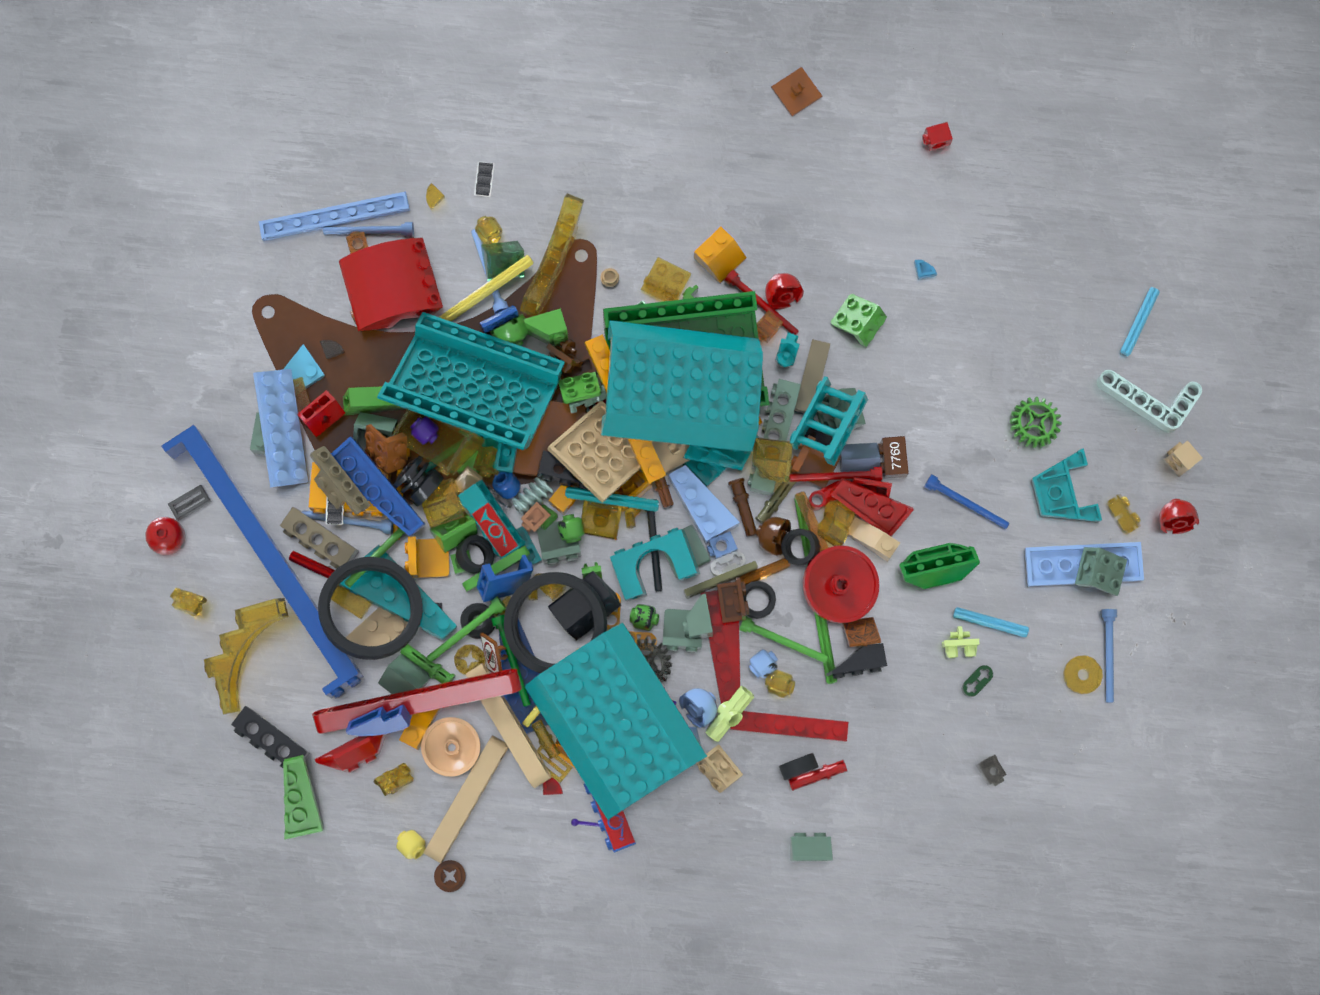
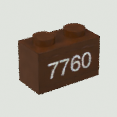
[878,436,909,479]

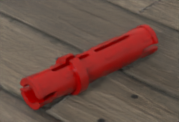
[788,760,847,791]

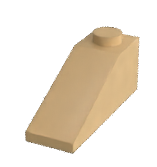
[840,514,900,562]

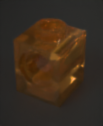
[346,231,369,254]
[757,310,783,343]

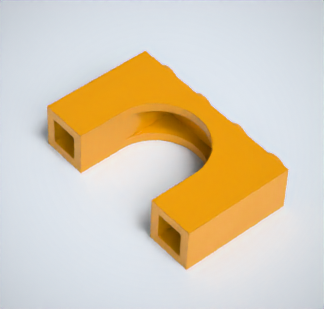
[308,462,391,517]

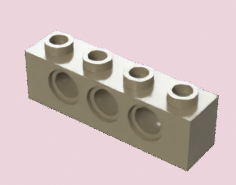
[280,507,359,569]

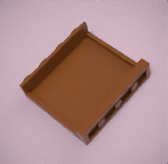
[513,401,587,478]

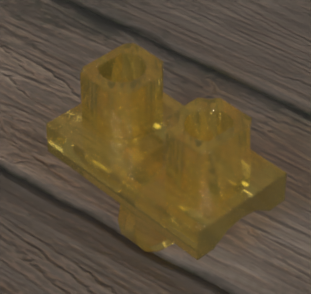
[170,588,207,616]
[373,763,414,796]

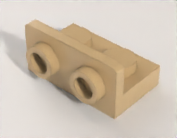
[696,744,743,793]

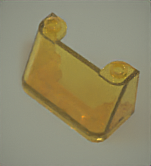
[391,409,485,476]

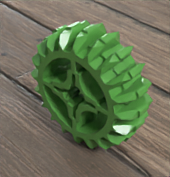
[1009,397,1062,448]

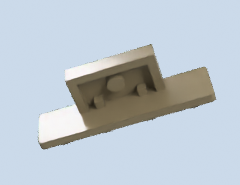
[310,446,370,514]

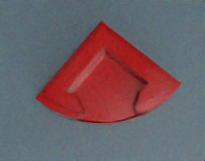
[543,778,563,795]

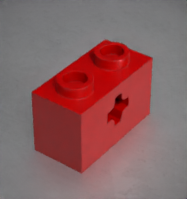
[297,390,345,437]

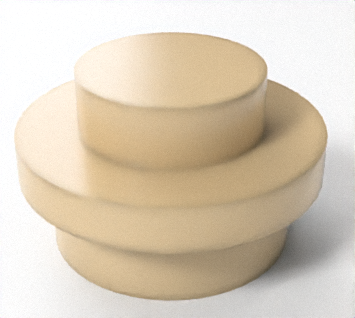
[600,268,619,287]

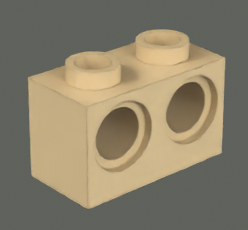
[1164,441,1203,477]

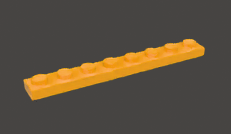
[584,334,667,484]

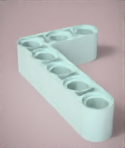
[1097,370,1202,433]

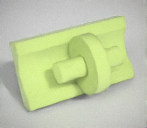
[942,626,980,658]

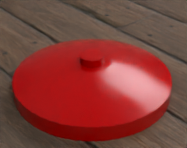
[803,546,879,623]

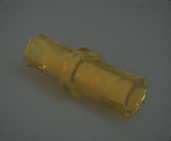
[531,719,560,759]

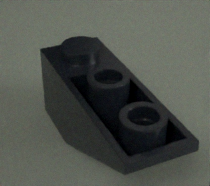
[826,643,887,679]

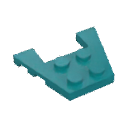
[683,435,759,470]
[1031,448,1102,522]

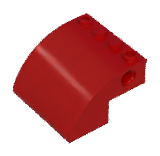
[339,238,443,331]

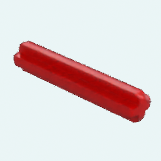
[289,551,335,578]

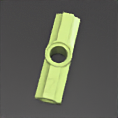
[706,686,754,742]

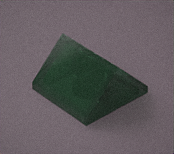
[481,241,525,281]

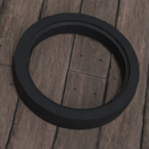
[318,557,423,660]
[504,572,607,674]

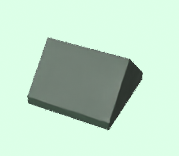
[378,654,431,694]

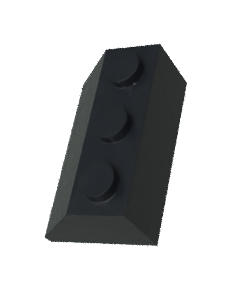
[548,571,622,641]

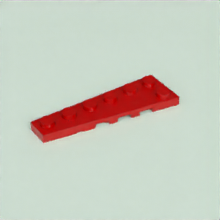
[700,590,740,704]

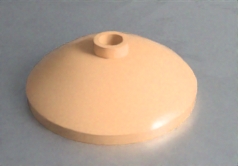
[421,717,480,777]

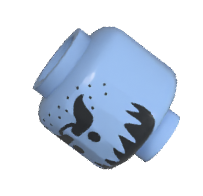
[749,649,778,678]

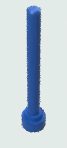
[924,474,1009,529]

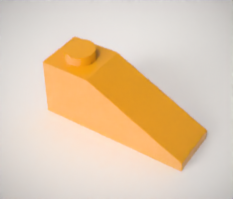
[399,708,441,750]

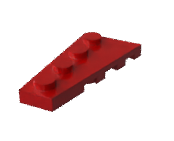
[830,478,914,536]

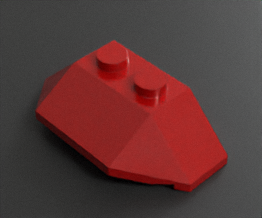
[314,734,386,773]

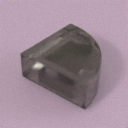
[320,340,345,360]

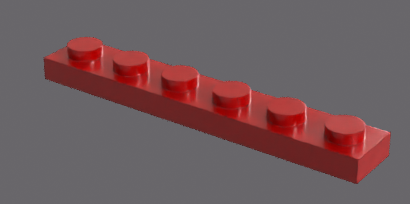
[730,711,849,742]

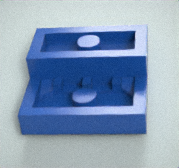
[479,305,519,333]

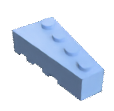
[668,465,740,544]

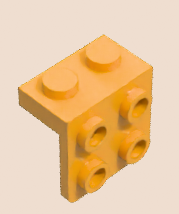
[405,536,450,578]

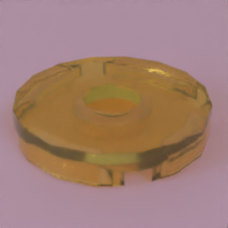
[1063,655,1103,694]

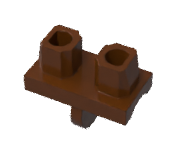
[546,340,583,374]

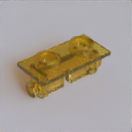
[1108,494,1141,534]

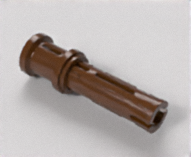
[728,478,757,537]

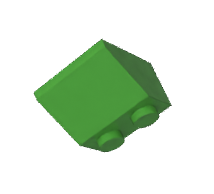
[524,308,568,346]

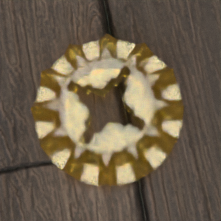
[454,644,485,675]

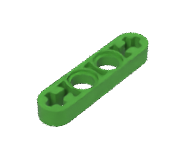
[462,546,530,592]

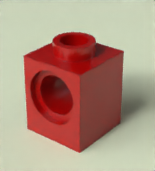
[922,122,953,151]

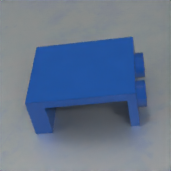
[476,555,533,602]

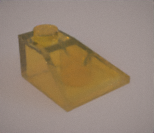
[752,438,792,482]

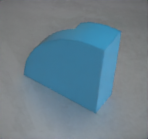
[914,260,937,279]

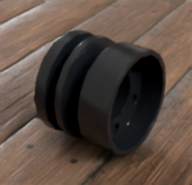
[393,455,444,507]

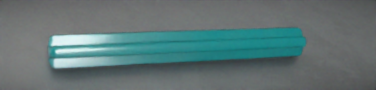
[565,487,659,512]

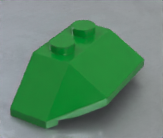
[899,543,980,589]

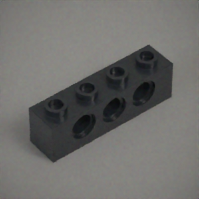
[537,450,588,490]
[231,706,310,768]

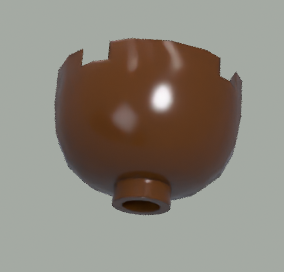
[756,517,791,556]

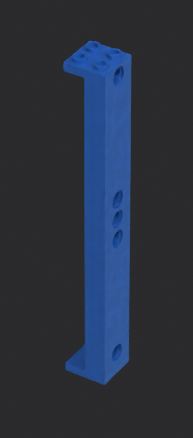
[161,425,364,699]

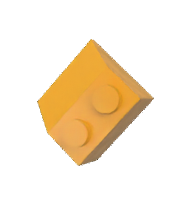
[694,226,747,283]

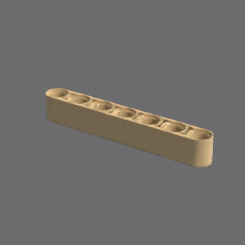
[466,663,552,788]
[424,735,508,864]

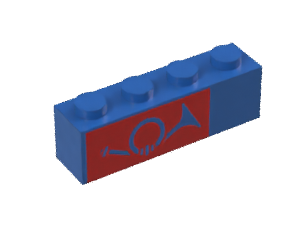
[583,783,636,853]

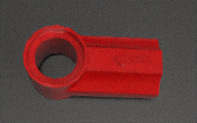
[807,480,839,511]

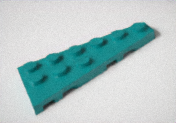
[338,544,457,640]

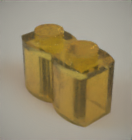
[818,500,855,546]

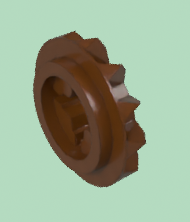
[434,860,466,892]

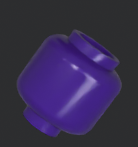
[410,416,439,445]

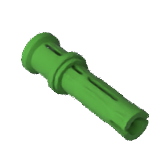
[400,644,456,684]

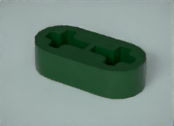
[961,665,993,697]

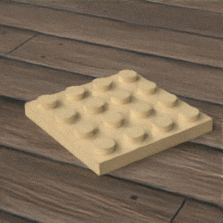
[547,401,641,503]

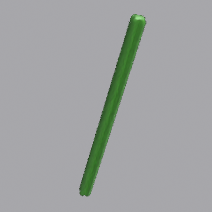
[794,495,837,684]

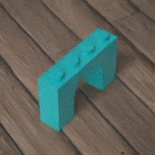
[610,528,700,601]

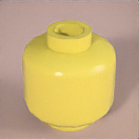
[396,830,426,859]

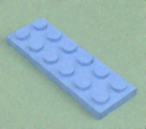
[253,369,308,488]
[1025,542,1144,587]

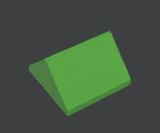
[429,511,478,553]

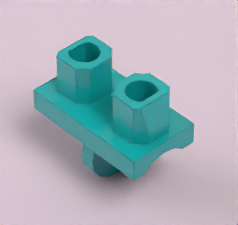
[775,333,800,367]

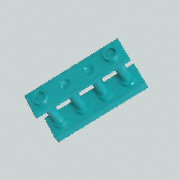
[790,376,868,466]

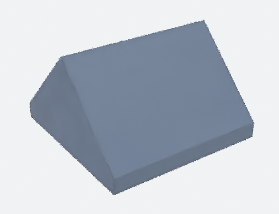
[840,443,880,482]

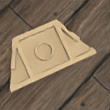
[345,607,408,646]

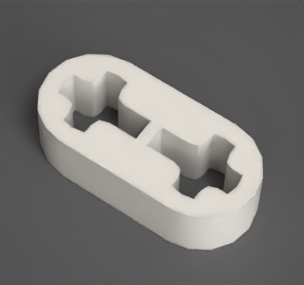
[710,551,746,576]

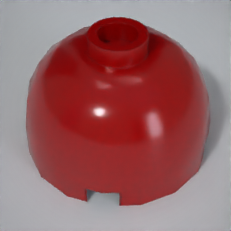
[765,273,804,309]
[1159,499,1199,534]
[145,517,185,556]

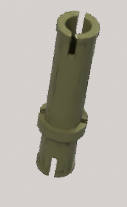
[755,473,796,524]

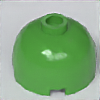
[490,314,528,346]

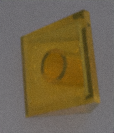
[581,500,622,540]

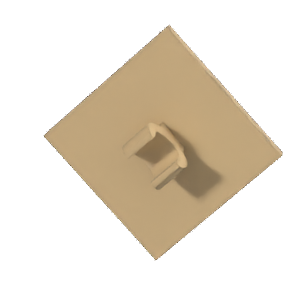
[651,441,690,473]

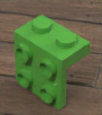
[831,294,887,347]
[559,372,601,404]

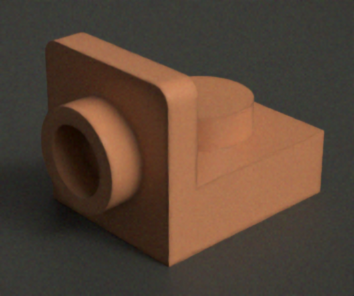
[521,502,551,533]

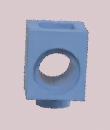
[707,531,738,559]

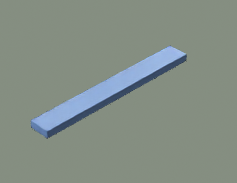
[258,191,410,241]

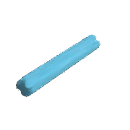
[1121,287,1160,356]
[953,607,1029,637]

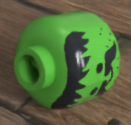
[557,514,585,543]
[630,604,659,631]

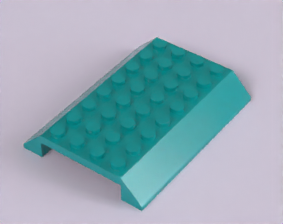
[377,312,565,450]
[601,321,763,452]
[525,623,707,820]

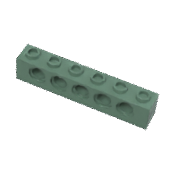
[747,379,801,496]

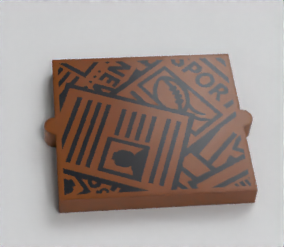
[842,617,881,647]

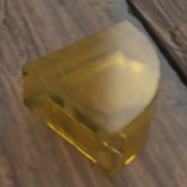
[426,183,445,210]

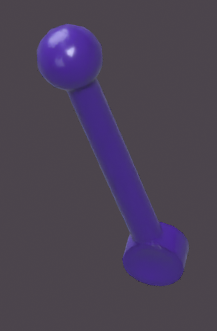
[571,819,600,827]

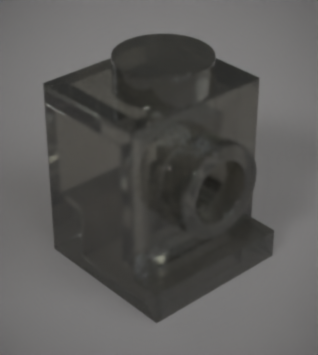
[976,754,1007,786]

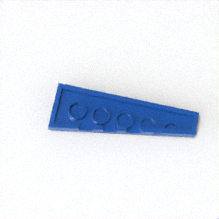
[331,436,425,537]

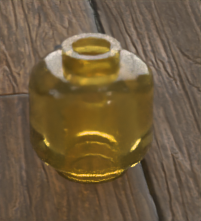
[475,216,503,245]
[765,670,795,698]

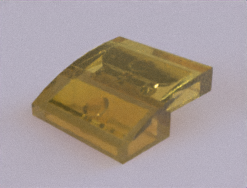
[422,477,466,528]

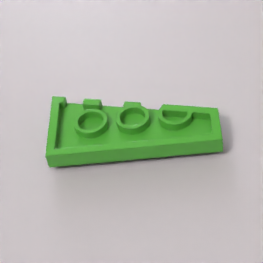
[283,755,324,840]

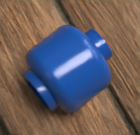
[492,471,521,499]

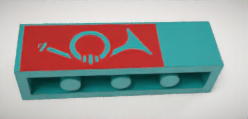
[458,480,525,559]

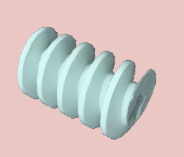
[512,477,554,516]

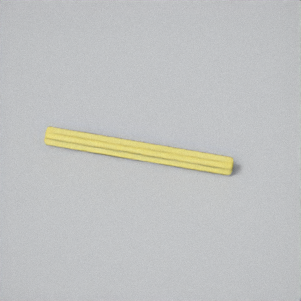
[439,255,534,322]

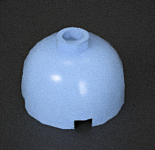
[679,688,717,728]

